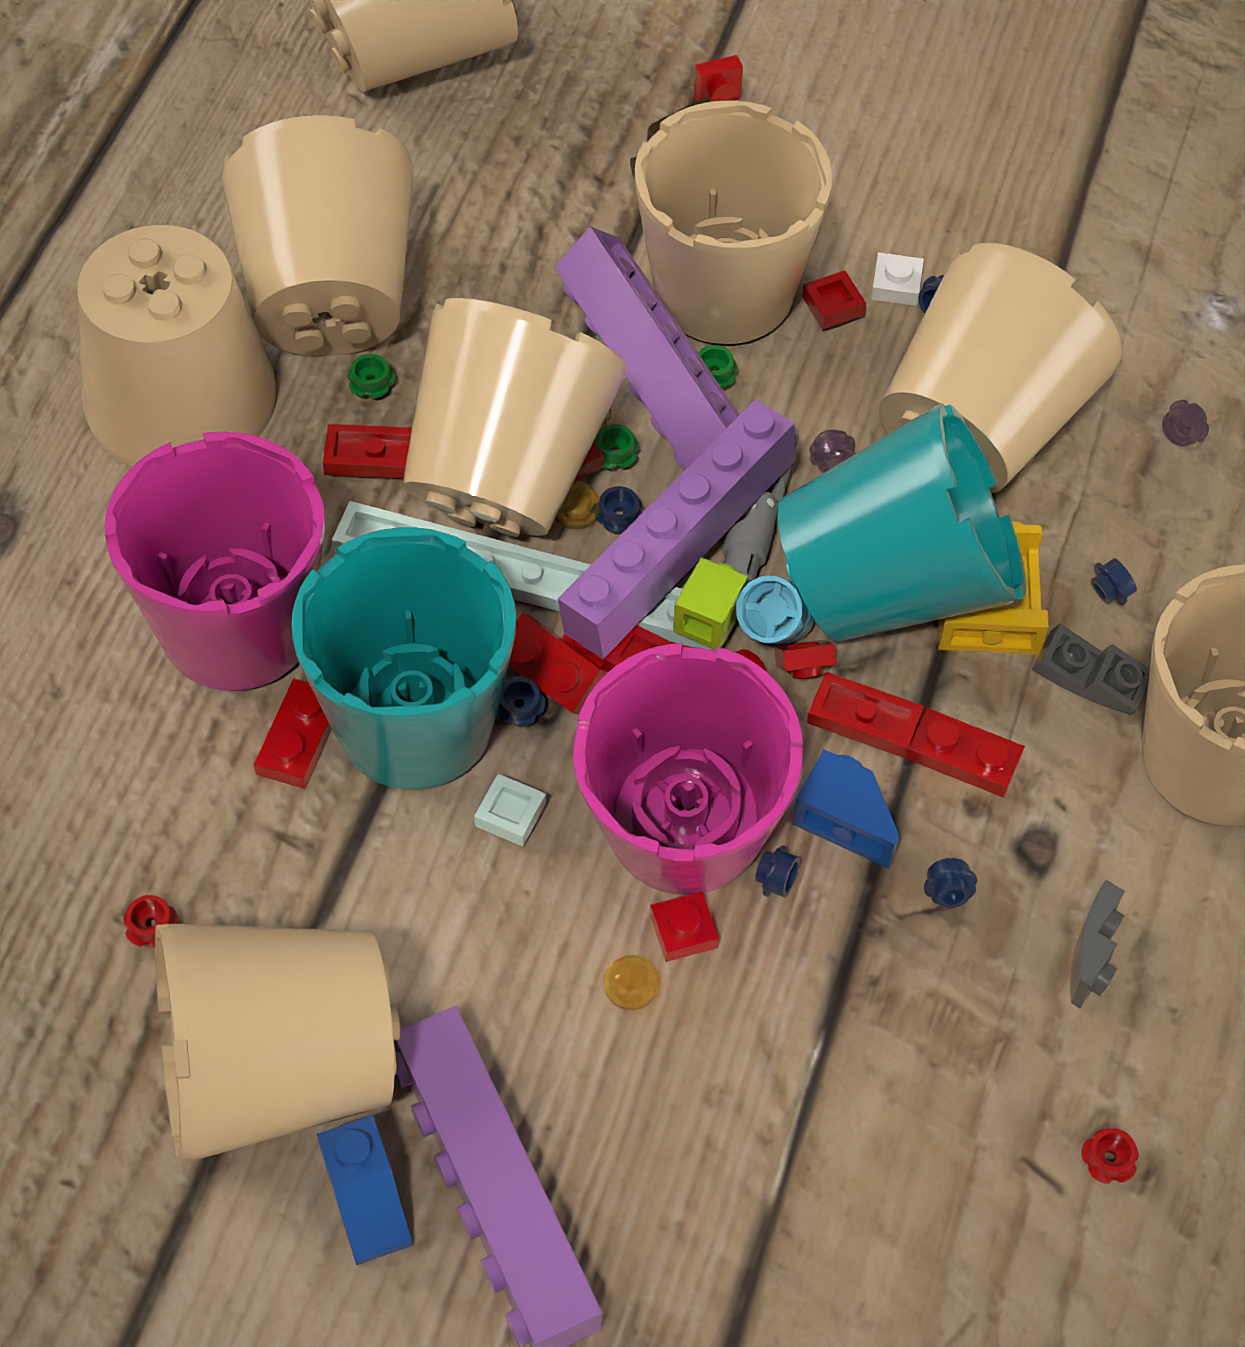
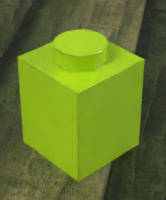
[673,557,748,650]

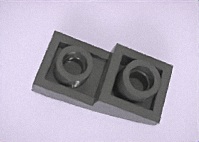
[1032,624,1150,714]
[1070,880,1125,1009]

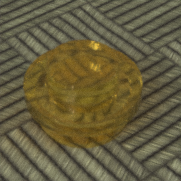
[555,481,600,529]
[603,955,659,1010]

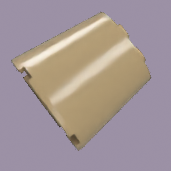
[309,0,518,92]
[635,101,832,344]
[222,115,413,356]
[77,225,276,467]
[879,243,1122,493]
[402,298,627,537]
[1142,564,1245,826]
[155,924,400,1163]

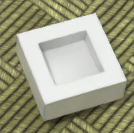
[871,252,924,306]

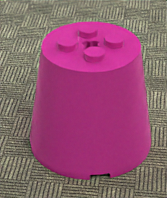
[104,432,325,691]
[573,643,803,895]

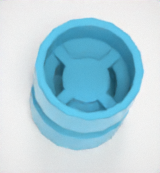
[736,576,815,645]

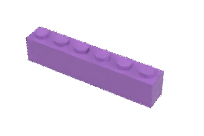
[555,226,740,470]
[558,400,796,659]
[394,1006,602,1347]

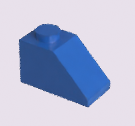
[792,749,899,869]
[317,1115,413,1265]

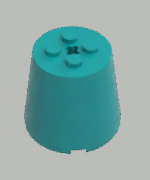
[777,403,1026,641]
[291,527,516,789]

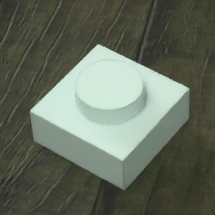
[474,774,546,847]

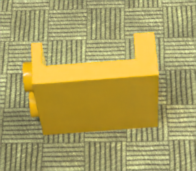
[937,522,1049,655]

